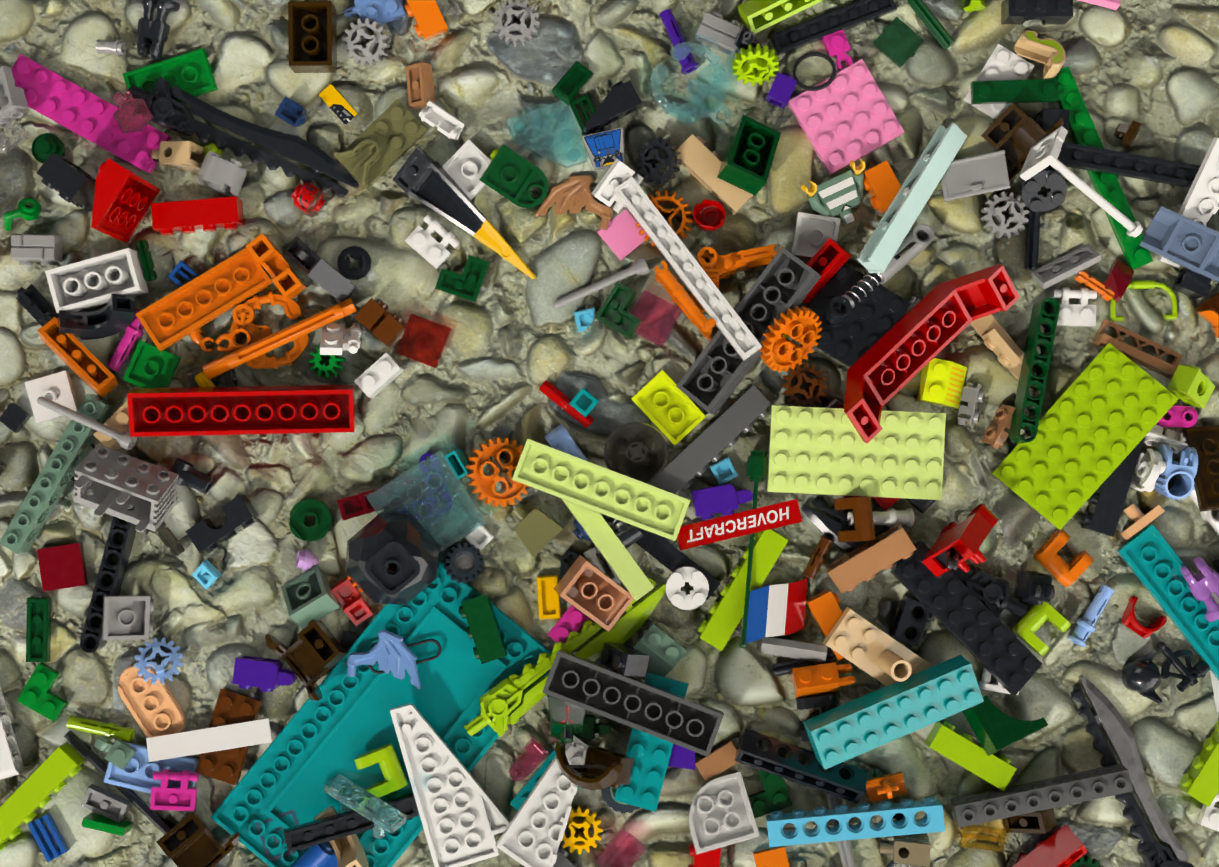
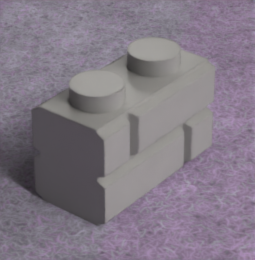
[695,11,742,57]
[11,234,63,266]

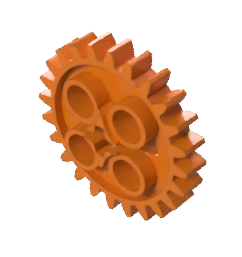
[759,306,822,372]
[466,437,530,507]

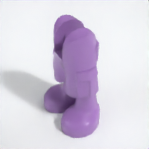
[1180,557,1219,622]

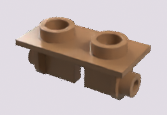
[981,404,1016,450]

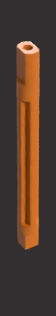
[202,298,357,380]

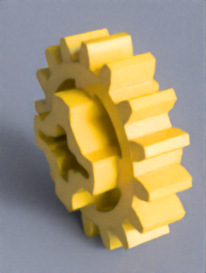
[562,805,603,854]

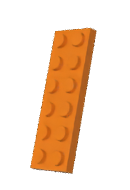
[135,248,272,352]

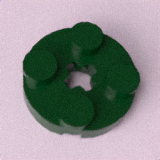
[289,499,334,541]

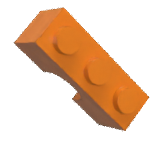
[245,233,308,300]

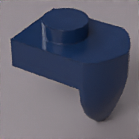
[274,96,307,127]

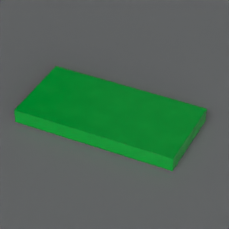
[123,48,218,116]

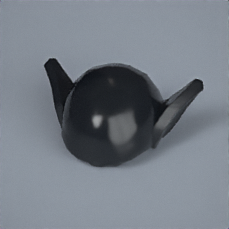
[1122,649,1163,704]

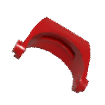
[1121,595,1167,639]

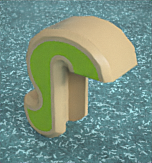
[1013,30,1066,79]

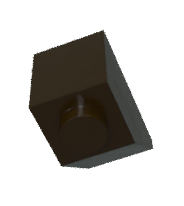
[1003,808,1057,834]

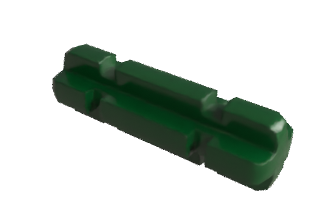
[135,239,157,282]

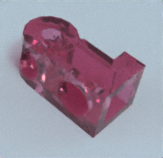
[509,738,547,781]

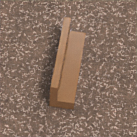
[1093,319,1183,379]

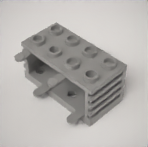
[74,444,179,532]

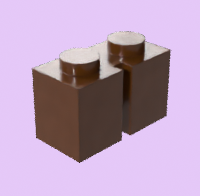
[354,298,406,347]

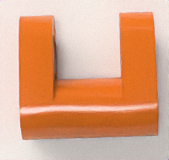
[1033,529,1094,587]

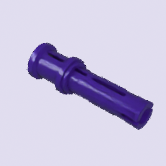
[659,9,700,75]

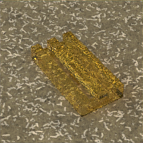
[959,825,1006,852]

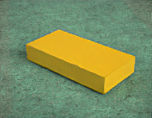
[536,575,561,620]

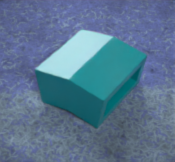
[444,448,471,480]

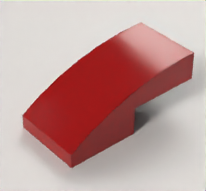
[331,576,373,626]

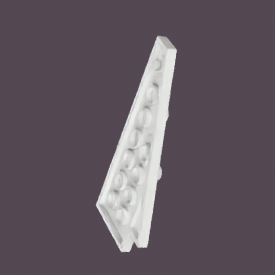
[390,702,511,867]

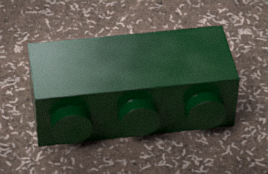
[459,592,508,664]

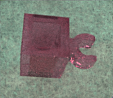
[113,90,153,133]

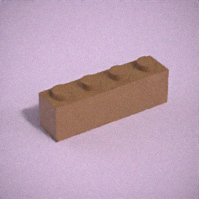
[826,522,917,594]

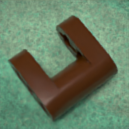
[834,496,876,542]

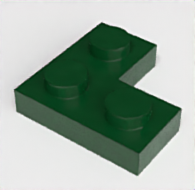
[435,255,490,303]
[595,281,642,340]
[748,769,793,818]

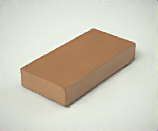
[695,740,738,782]

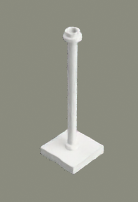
[1019,126,1143,238]

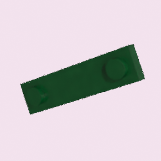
[971,79,1059,105]

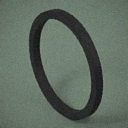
[793,52,836,91]

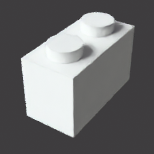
[354,353,404,398]

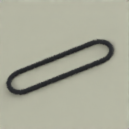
[369,639,442,674]

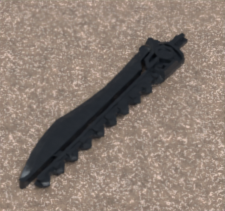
[127,77,360,198]
[801,497,1028,618]

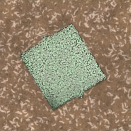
[873,17,924,68]

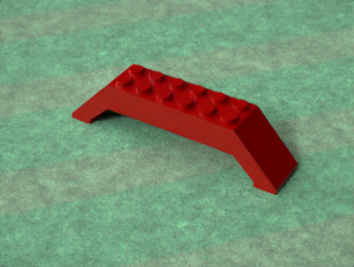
[844,264,1020,443]

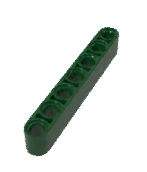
[1009,297,1060,444]

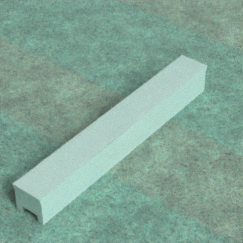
[857,123,967,273]

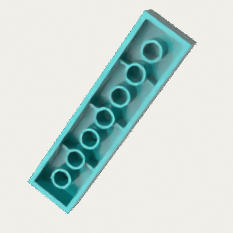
[803,655,984,770]

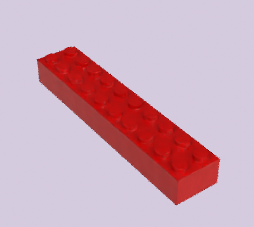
[127,385,356,437]

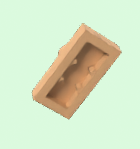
[1121,503,1165,540]

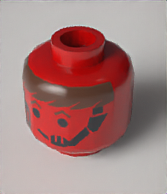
[291,182,325,214]

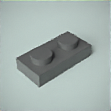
[81,784,131,823]

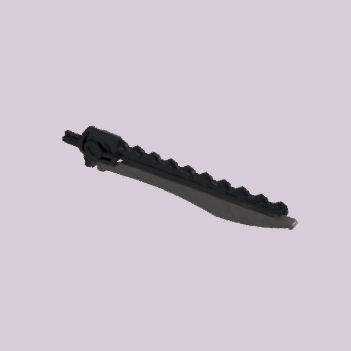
[1071,676,1194,867]

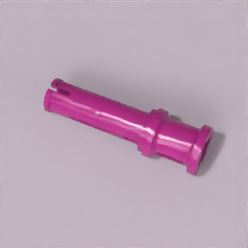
[107,308,144,372]

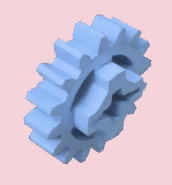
[134,637,183,685]

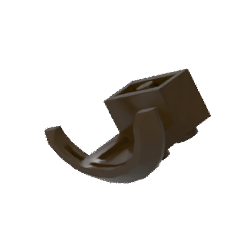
[981,102,1064,181]
[265,620,348,701]
[555,741,635,790]
[156,812,239,867]

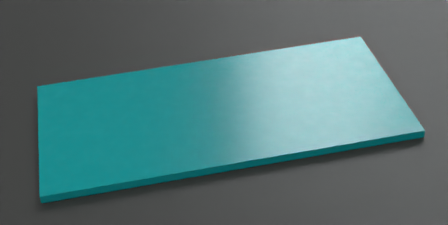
[210,560,552,867]

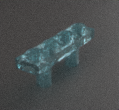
[324,774,407,839]

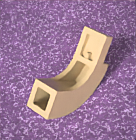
[313,805,368,867]

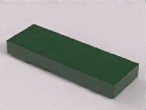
[26,597,52,662]

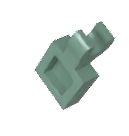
[94,736,137,770]

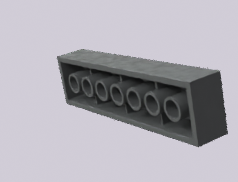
[676,247,821,415]
[542,649,724,757]

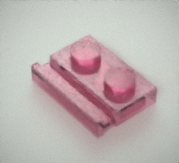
[595,827,646,867]

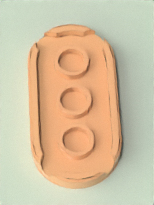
[118,665,186,738]

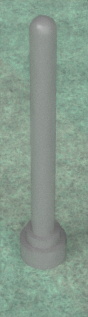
[553,257,650,309]
[37,396,137,450]

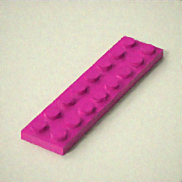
[11,54,171,174]

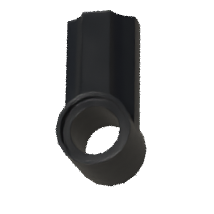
[170,458,214,495]

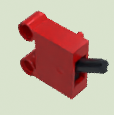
[922,503,998,577]

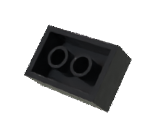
[36,152,96,211]

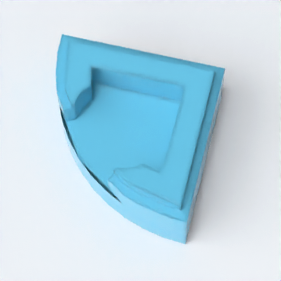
[574,307,595,333]

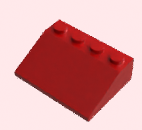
[91,158,161,243]

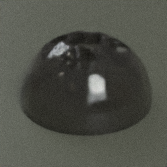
[604,422,668,483]

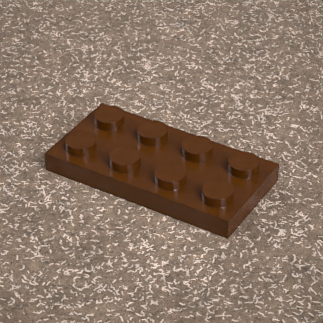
[195,688,263,785]

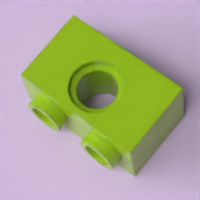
[1167,364,1216,409]

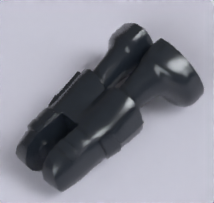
[137,0,180,60]

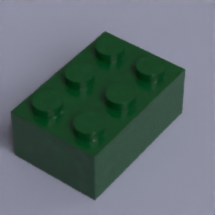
[717,114,781,196]

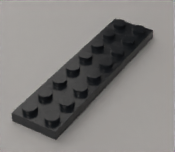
[890,541,1042,695]

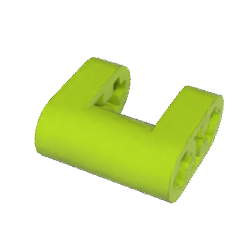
[1011,601,1071,657]
[354,743,408,800]

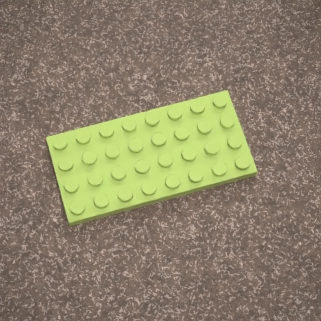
[767,405,946,500]

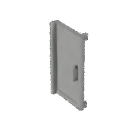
[941,150,1010,201]

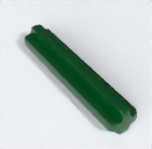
[908,0,954,50]

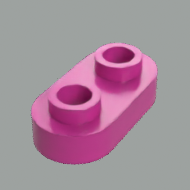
[1156,406,1198,428]

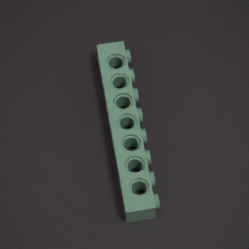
[0,394,115,554]

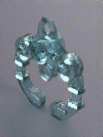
[651,42,731,125]

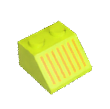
[916,358,967,409]

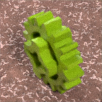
[732,44,779,86]

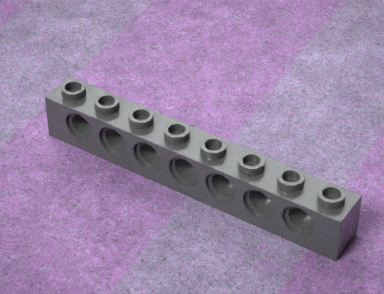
[950,763,1133,827]

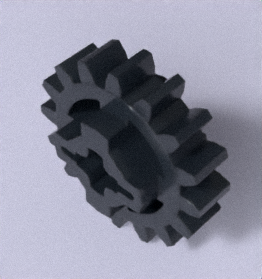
[636,136,682,185]

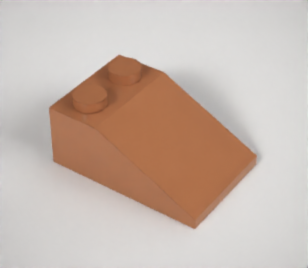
[554,555,634,632]

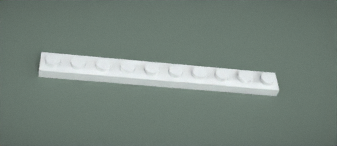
[615,176,762,361]

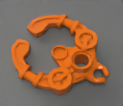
[215,291,309,370]

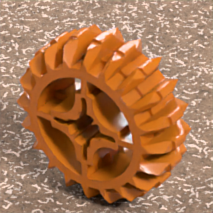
[636,190,693,246]

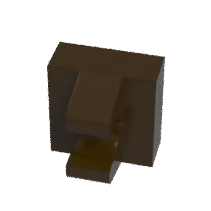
[1114,120,1141,150]

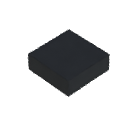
[0,403,31,433]

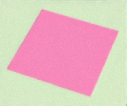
[597,209,647,261]

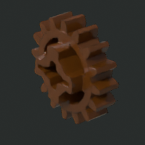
[780,363,828,407]

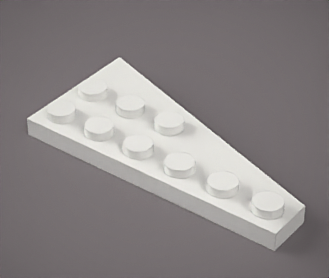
[495,735,589,867]

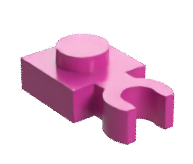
[822,29,853,71]

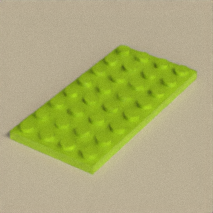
[992,343,1179,530]

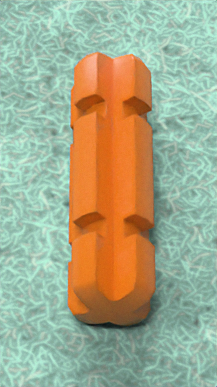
[1075,270,1115,301]

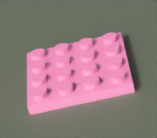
[788,59,905,176]

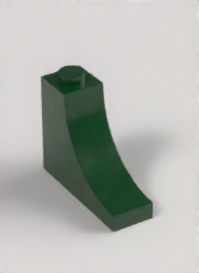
[962,695,1048,756]

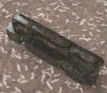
[155,521,185,557]

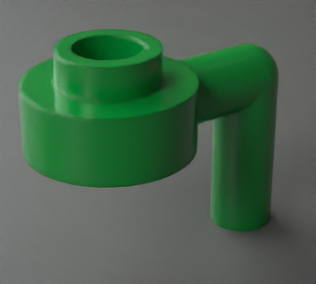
[3,198,41,231]

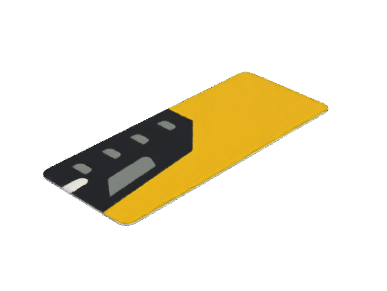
[319,84,357,125]

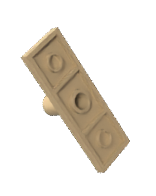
[823,607,933,686]

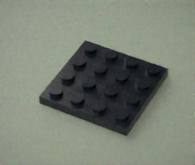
[806,264,911,368]

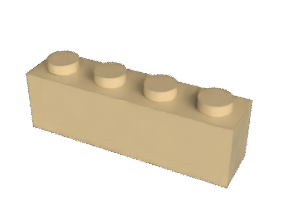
[675,134,753,216]

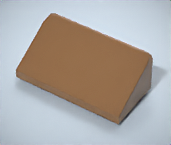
[406,62,435,109]

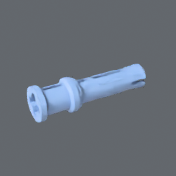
[1067,584,1115,648]

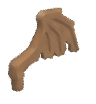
[535,174,613,230]

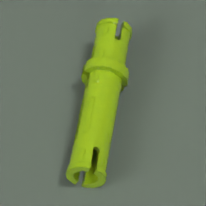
[67,715,135,742]

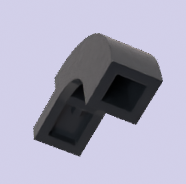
[58,294,136,340]

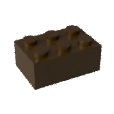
[288,1,337,73]

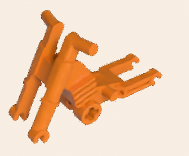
[654,244,782,341]

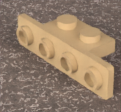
[970,315,1037,381]

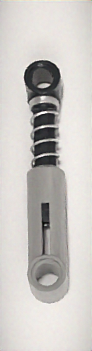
[825,224,934,324]

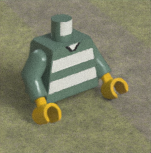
[801,158,865,226]

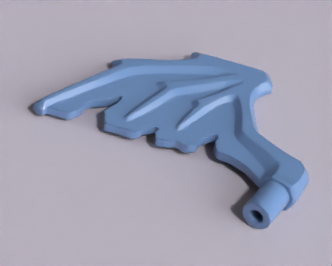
[347,629,421,689]

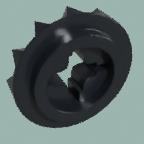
[337,246,372,280]

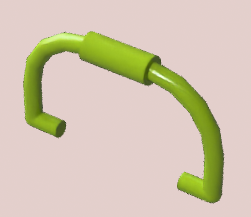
[1110,280,1178,322]

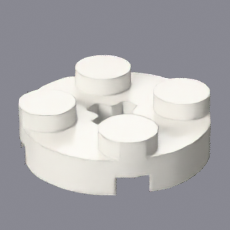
[1130,448,1166,492]
[665,566,709,610]

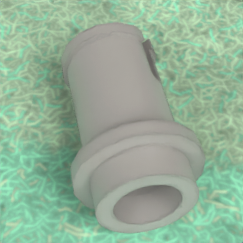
[96,39,126,57]

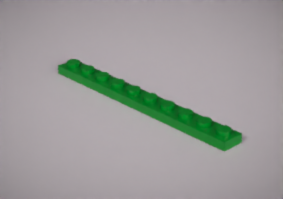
[1052,66,1153,270]

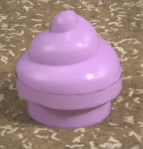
[296,549,319,570]

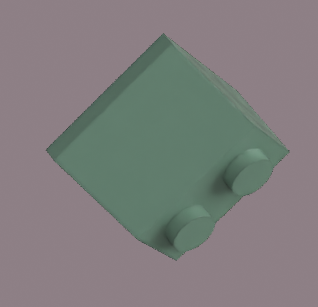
[281,565,340,629]
[632,621,687,677]

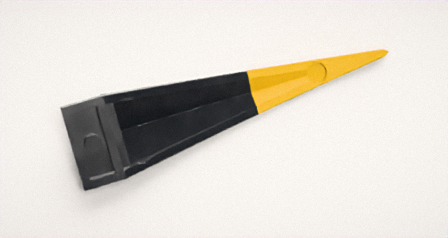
[392,147,536,279]

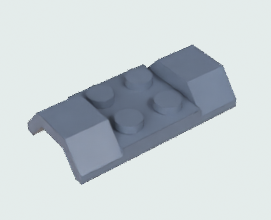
[1139,206,1219,283]

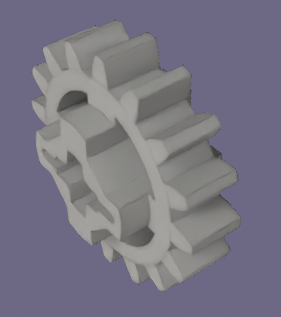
[493,0,540,47]
[343,18,390,67]
[980,192,1029,239]

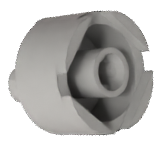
[196,151,247,197]

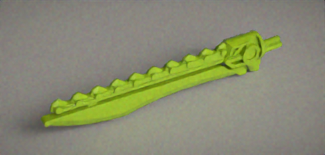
[464,578,666,737]

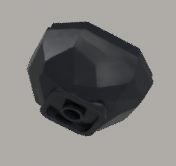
[345,512,441,605]

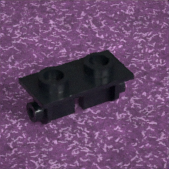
[734,24,763,50]
[16,284,58,326]

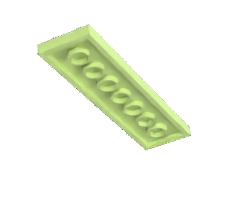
[512,439,691,541]

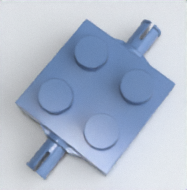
[343,0,406,30]

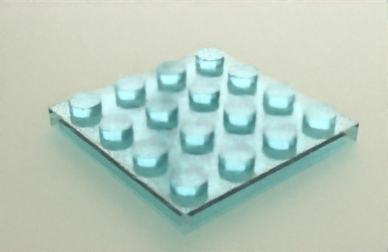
[366,450,487,552]

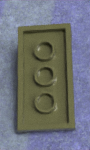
[334,99,428,190]

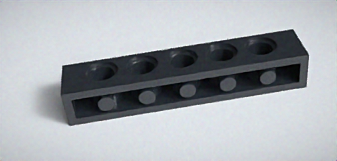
[735,729,867,803]

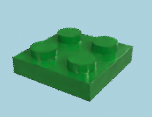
[123,340,181,388]

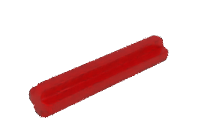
[539,380,594,428]

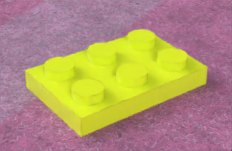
[631,370,706,446]

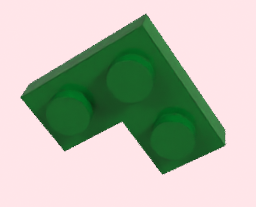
[17,662,68,722]

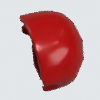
[693,199,726,232]

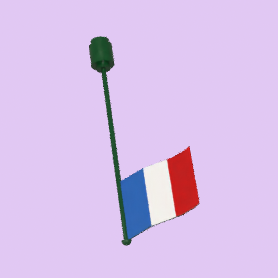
[739,451,808,648]

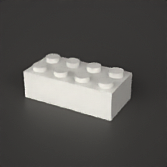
[45,248,149,313]

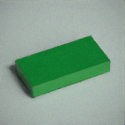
[81,813,133,836]

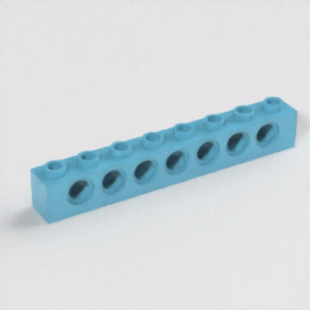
[766,797,945,847]

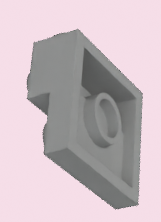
[0,65,28,128]
[102,594,154,640]

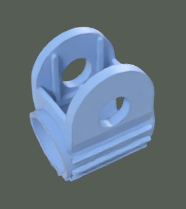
[1154,444,1198,500]

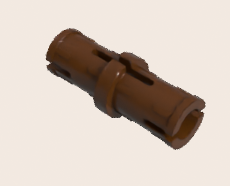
[802,536,833,580]

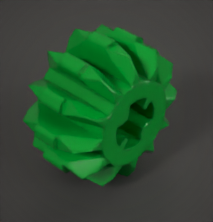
[308,345,346,379]

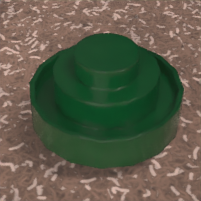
[31,133,66,164]

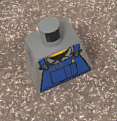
[582,127,624,175]

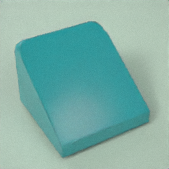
[569,387,599,418]

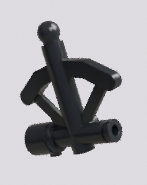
[1157,642,1210,692]

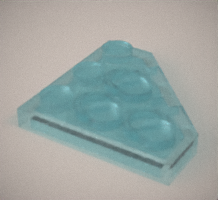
[506,101,587,168]

